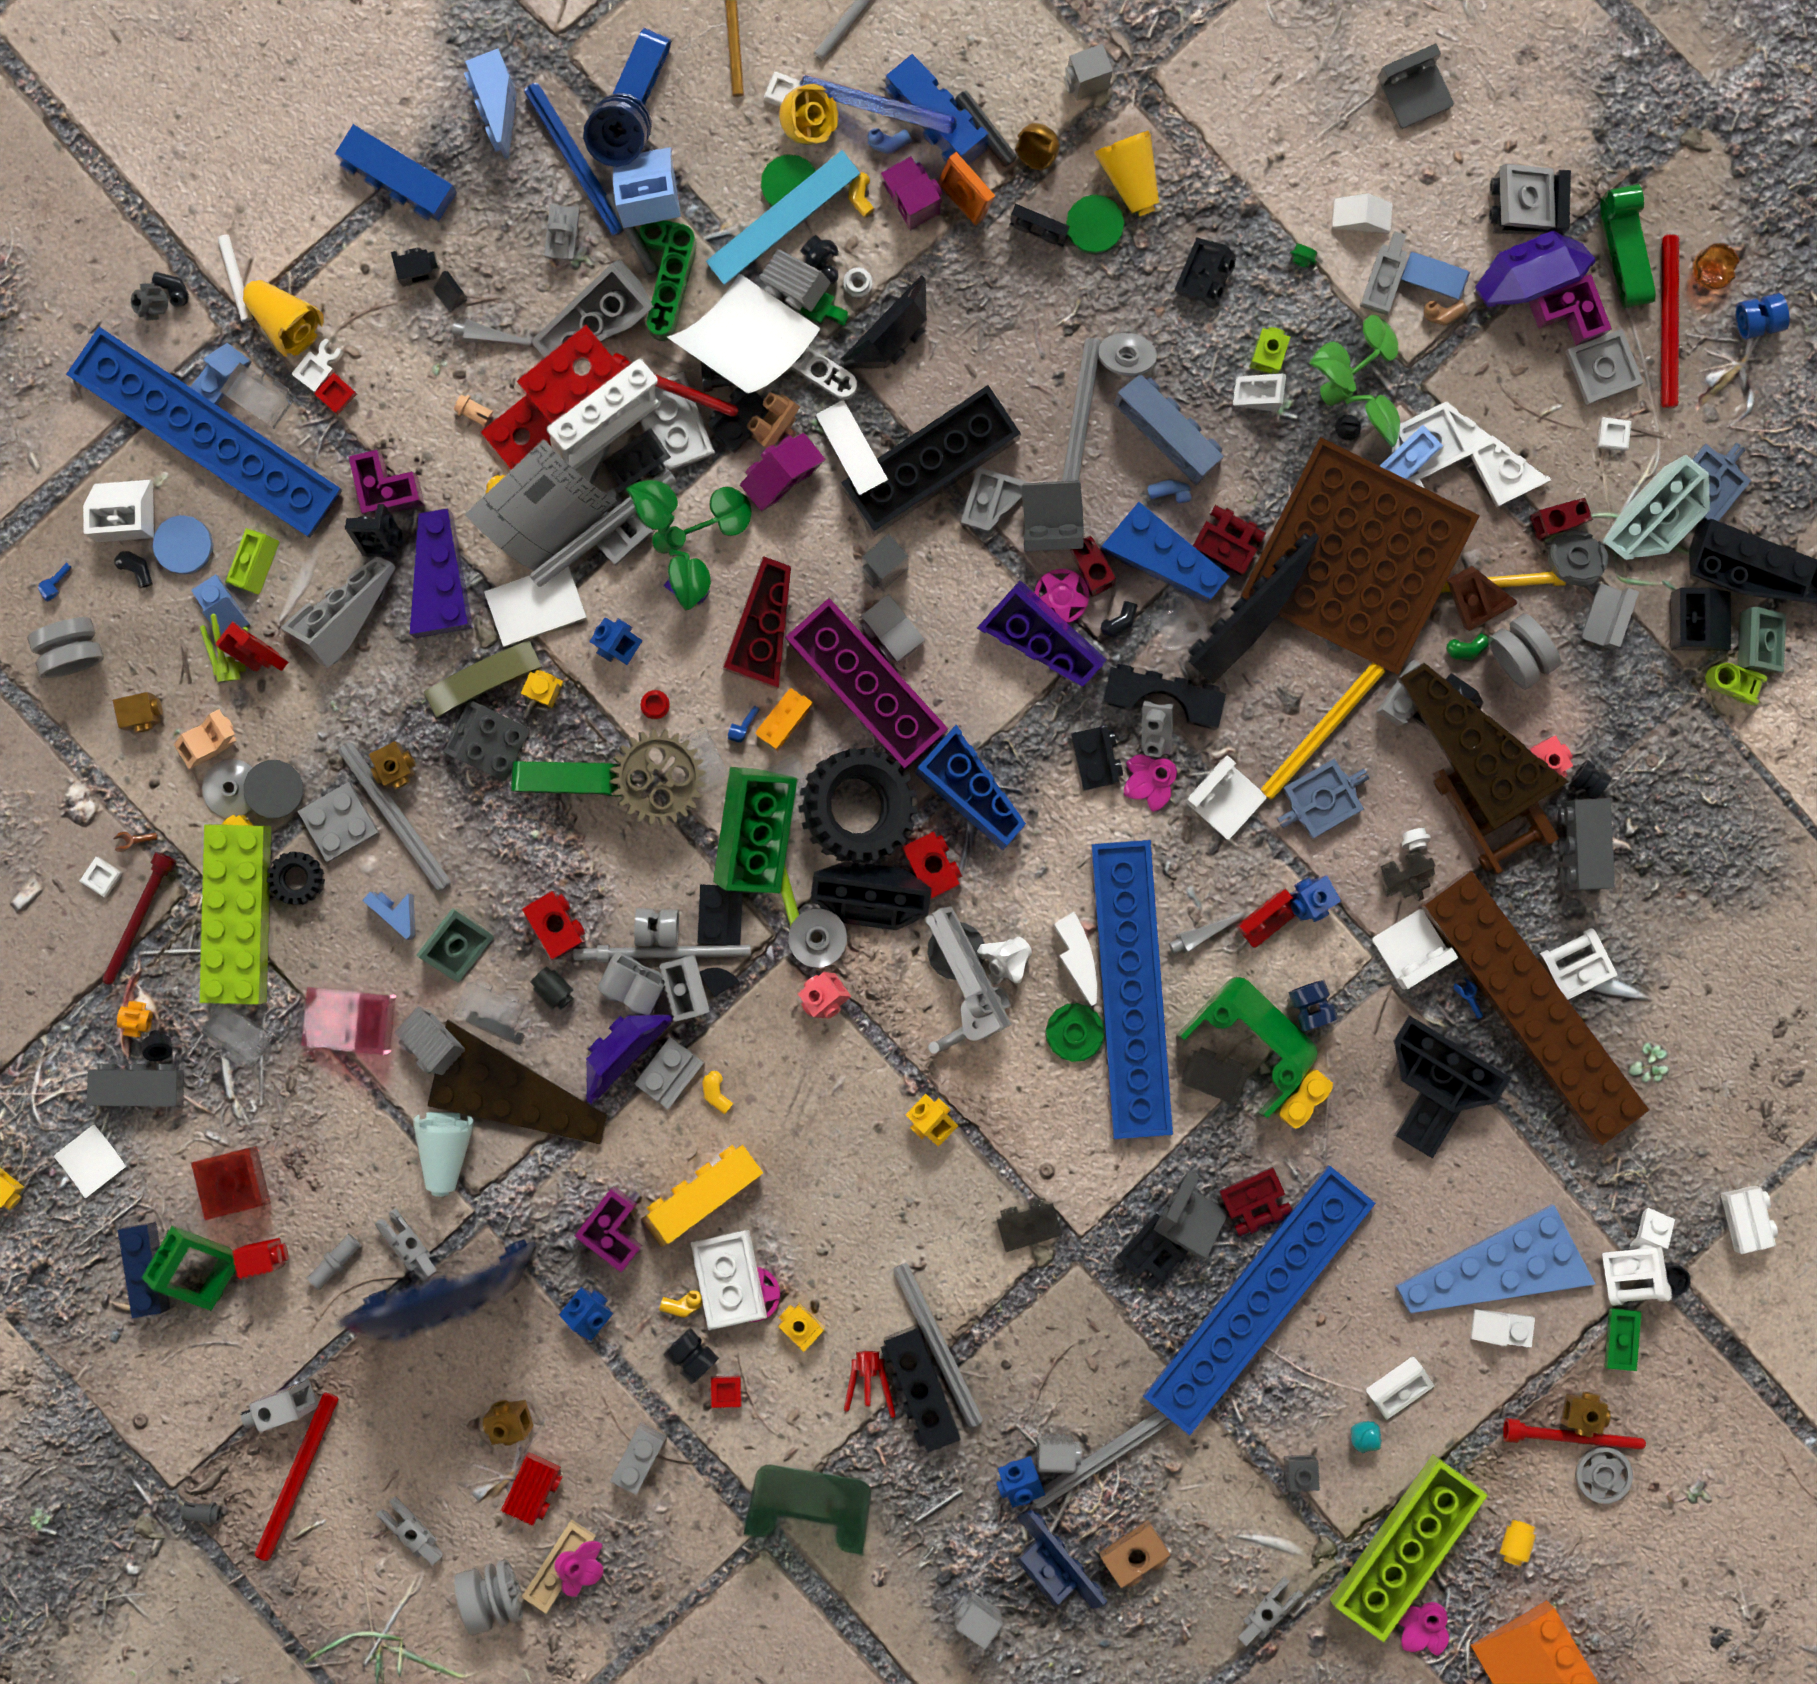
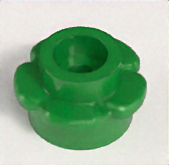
[1290,244,1318,268]

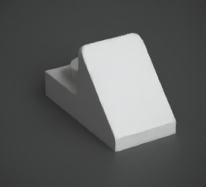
[1471,1309,1535,1347]

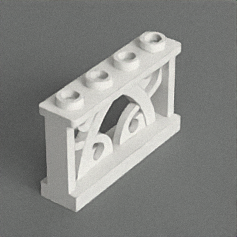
[547,359,659,470]

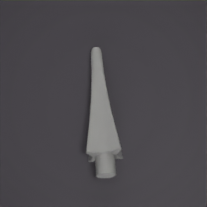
[452,318,533,347]
[1169,913,1244,954]

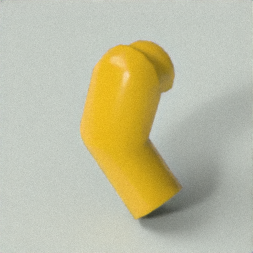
[848,172,875,218]
[702,1071,734,1115]
[659,1290,703,1318]

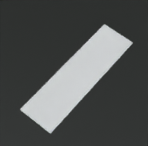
[816,399,888,495]

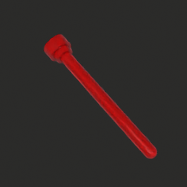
[612,353,738,417]
[1503,1418,1646,1450]

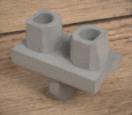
[544,204,580,261]
[1141,701,1174,757]

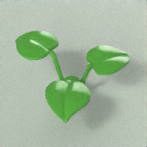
[1310,315,1400,448]

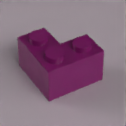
[881,156,943,230]
[1529,274,1612,346]
[739,433,826,512]
[348,450,425,518]
[574,1186,643,1273]

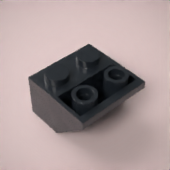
[1671,588,1731,651]

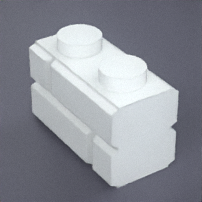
[1721,1186,1778,1254]

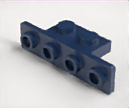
[1016,1510,1107,1609]

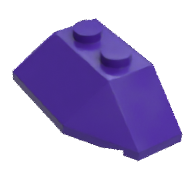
[1475,231,1596,307]
[586,1015,674,1105]

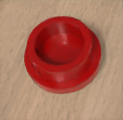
[640,690,670,720]

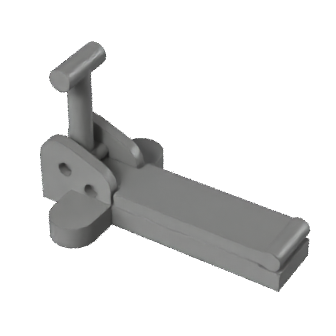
[926,906,1012,1053]

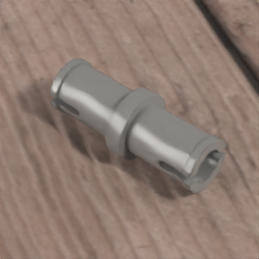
[307,1233,362,1290]

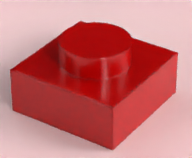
[314,372,357,415]
[711,1375,742,1408]

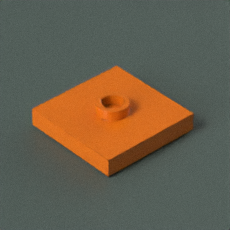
[938,152,995,225]

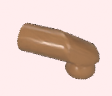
[1424,300,1468,326]

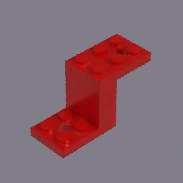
[481,325,623,470]

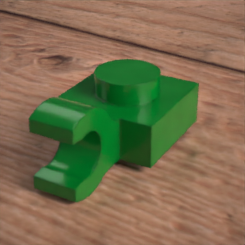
[795,292,849,327]

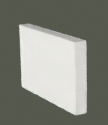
[640,372,715,473]
[484,566,587,648]
[691,1230,767,1331]

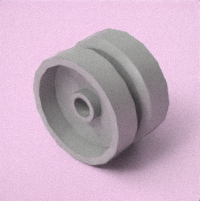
[1488,613,1561,690]
[27,617,104,678]

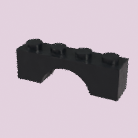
[1102,664,1226,730]

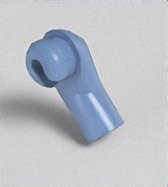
[867,128,912,154]
[1148,479,1192,504]

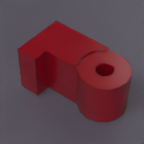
[1530,498,1593,540]
[1070,535,1116,597]

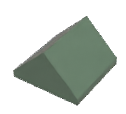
[1738,607,1786,673]
[416,908,495,983]

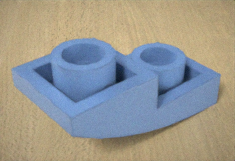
[1401,252,1470,300]

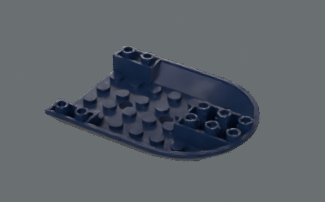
[337,1239,536,1342]

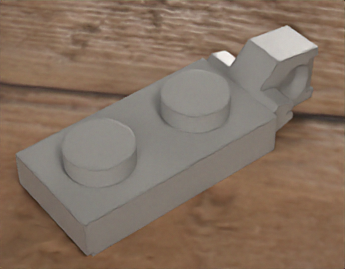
[1360,231,1408,315]

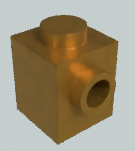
[113,692,163,733]

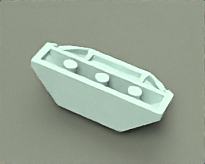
[1603,455,1710,560]

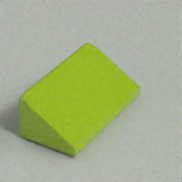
[225,528,279,595]

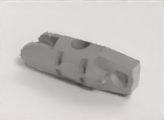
[374,1208,437,1281]
[376,1496,443,1565]
[1238,1576,1304,1646]

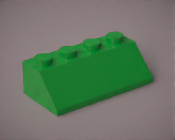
[713,767,798,893]

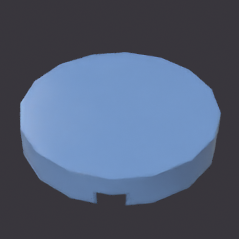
[152,515,213,575]

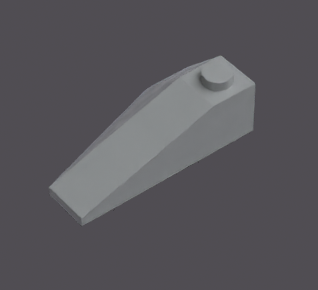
[530,259,653,357]
[281,557,396,668]

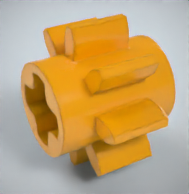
[117,1001,153,1038]

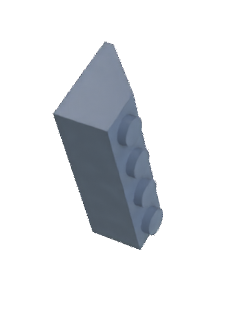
[1114,374,1224,486]

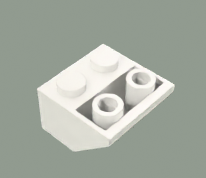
[83,480,154,542]

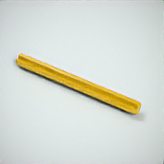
[1260,663,1385,800]

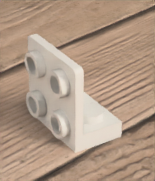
[1184,756,1267,839]
[1372,909,1458,989]

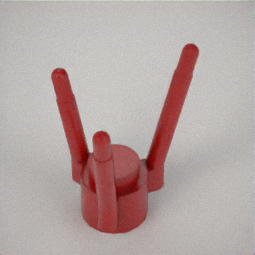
[844,1351,896,1418]

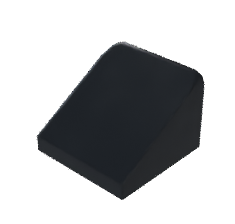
[434,270,467,312]

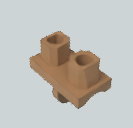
[747,392,800,448]

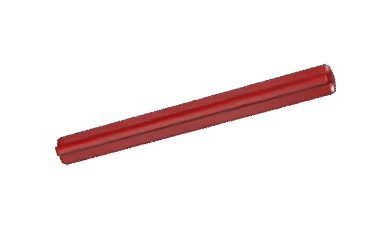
[1661,234,1679,408]
[254,1392,339,1561]

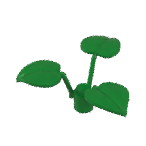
[626,480,752,611]

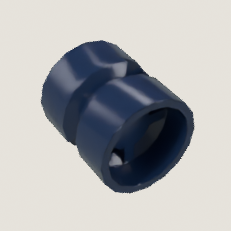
[1288,979,1339,1031]

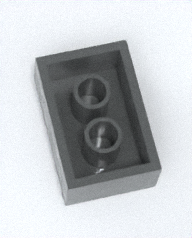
[1558,798,1615,891]

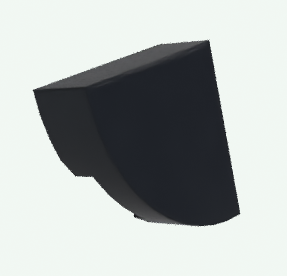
[699,968,740,997]

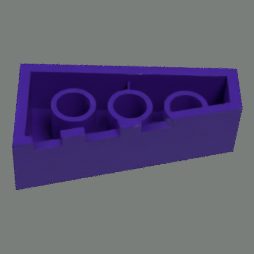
[410,508,473,638]
[977,580,1107,686]

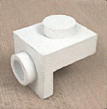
[1629,1208,1675,1253]

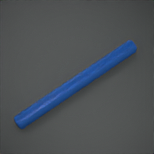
[524,83,624,235]

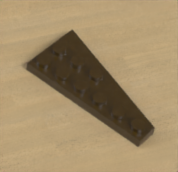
[1398,663,1569,830]
[427,1019,608,1144]

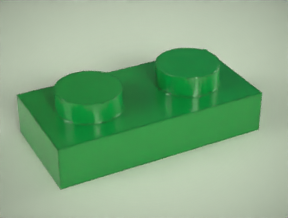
[1604,1308,1642,1371]

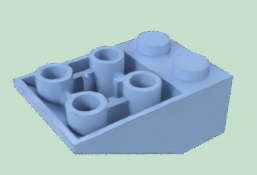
[464,49,517,159]
[613,147,681,228]

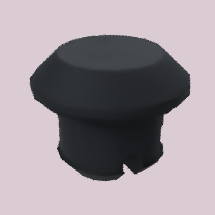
[1335,414,1361,440]

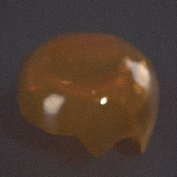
[1692,243,1740,291]

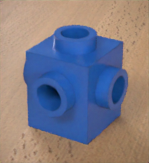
[589,617,643,665]
[1290,875,1341,922]
[559,1287,614,1341]
[996,1456,1046,1508]

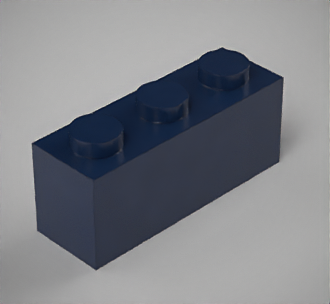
[117,1222,170,1318]

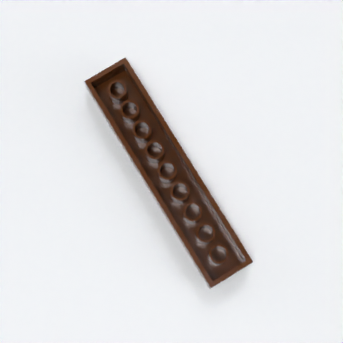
[1418,870,1650,1146]

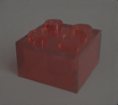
[191,1146,271,1221]

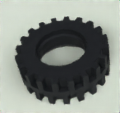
[799,747,918,863]

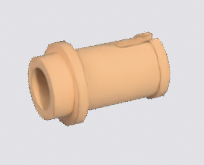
[454,395,493,427]

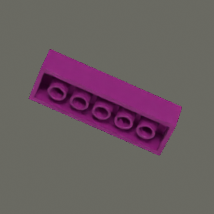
[785,598,948,771]

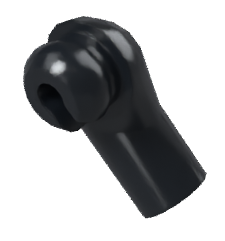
[152,271,189,307]
[114,551,153,588]

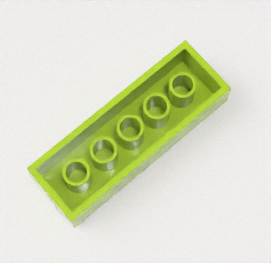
[199,824,271,1005]
[1330,1454,1488,1642]

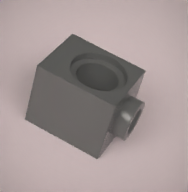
[1284,1454,1320,1492]

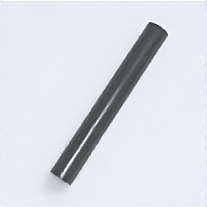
[605,191,658,275]

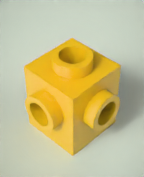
[905,1094,959,1147]

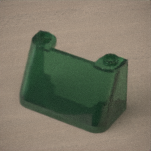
[743,1464,871,1555]

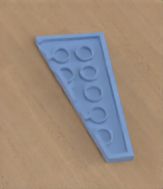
[1395,1204,1596,1313]

